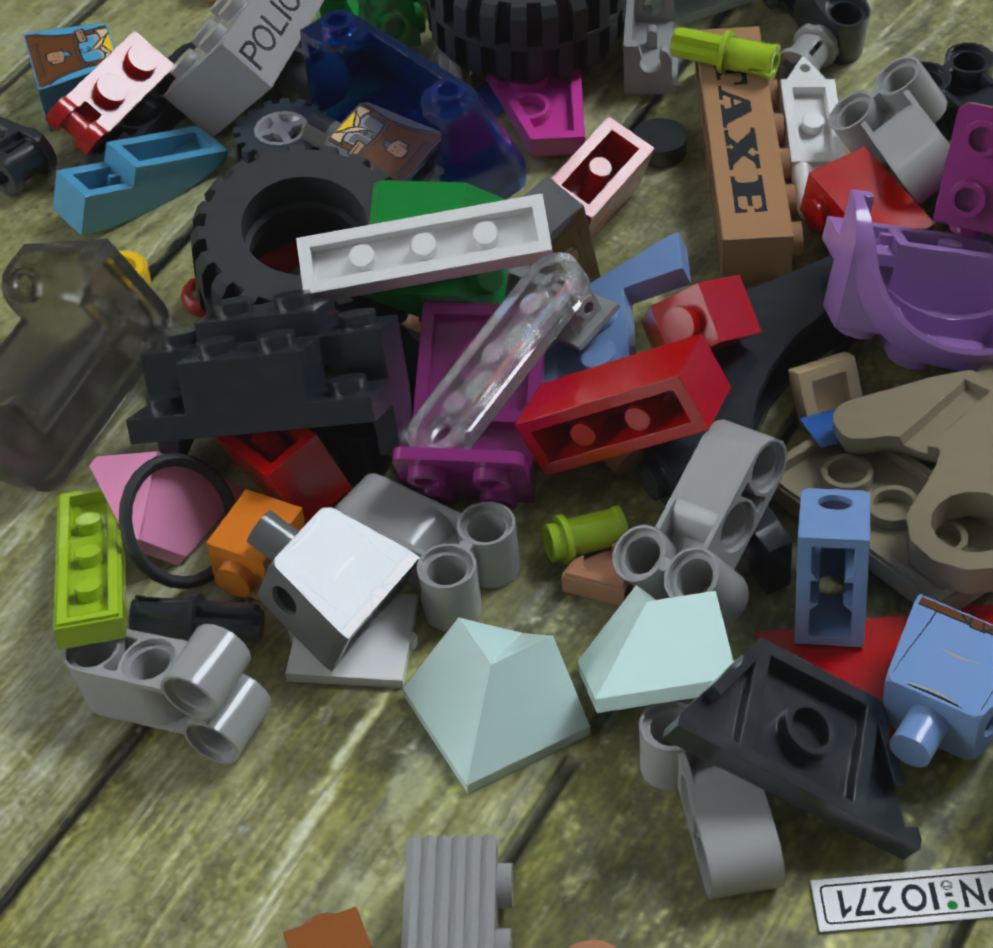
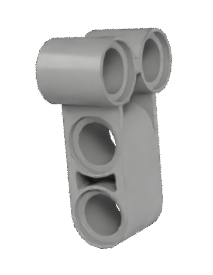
[828,56,950,205]
[612,419,787,626]
[334,473,520,632]
[63,624,271,764]
[639,700,785,900]

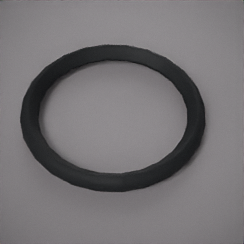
[119,453,236,590]

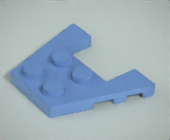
[543,232,691,383]

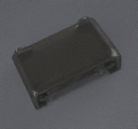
[0,238,171,492]

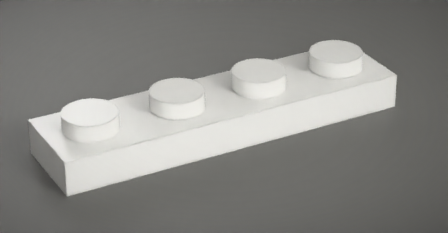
[296,193,554,300]

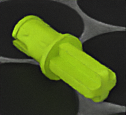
[670,27,781,80]

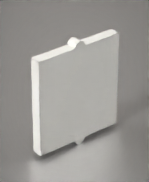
[285,594,419,688]

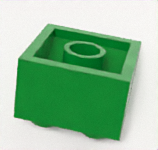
[362,180,508,318]

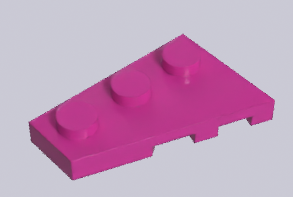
[485,68,585,157]

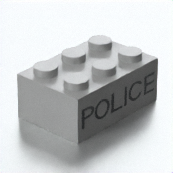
[164,0,324,138]

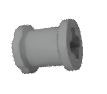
[775,23,839,82]

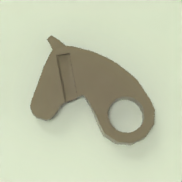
[833,364,993,594]

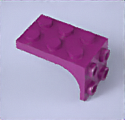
[932,102,993,237]
[392,302,548,510]

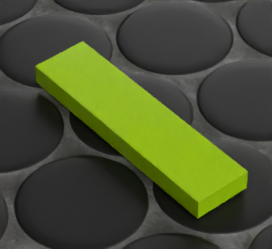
[53,487,127,650]

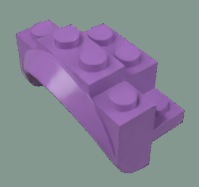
[822,189,993,372]

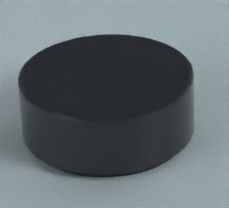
[633,118,687,168]

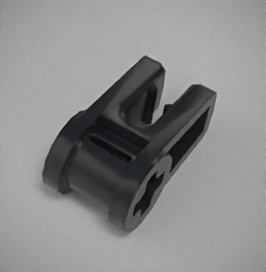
[0,116,57,197]

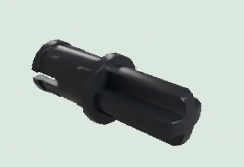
[129,593,265,642]

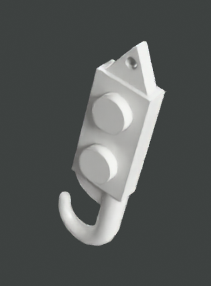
[778,57,846,222]

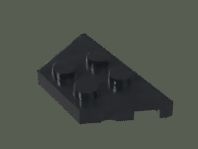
[662,637,922,860]

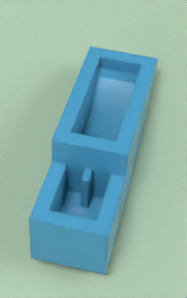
[53,126,228,236]

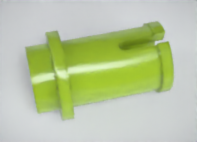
[542,505,629,566]

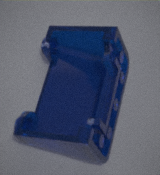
[300,10,527,199]

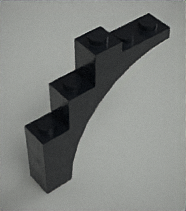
[639,256,853,595]

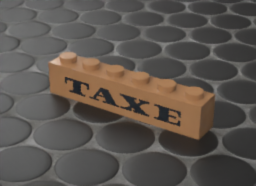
[695,26,803,283]

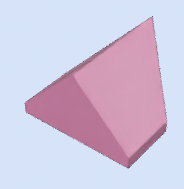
[89,451,247,566]

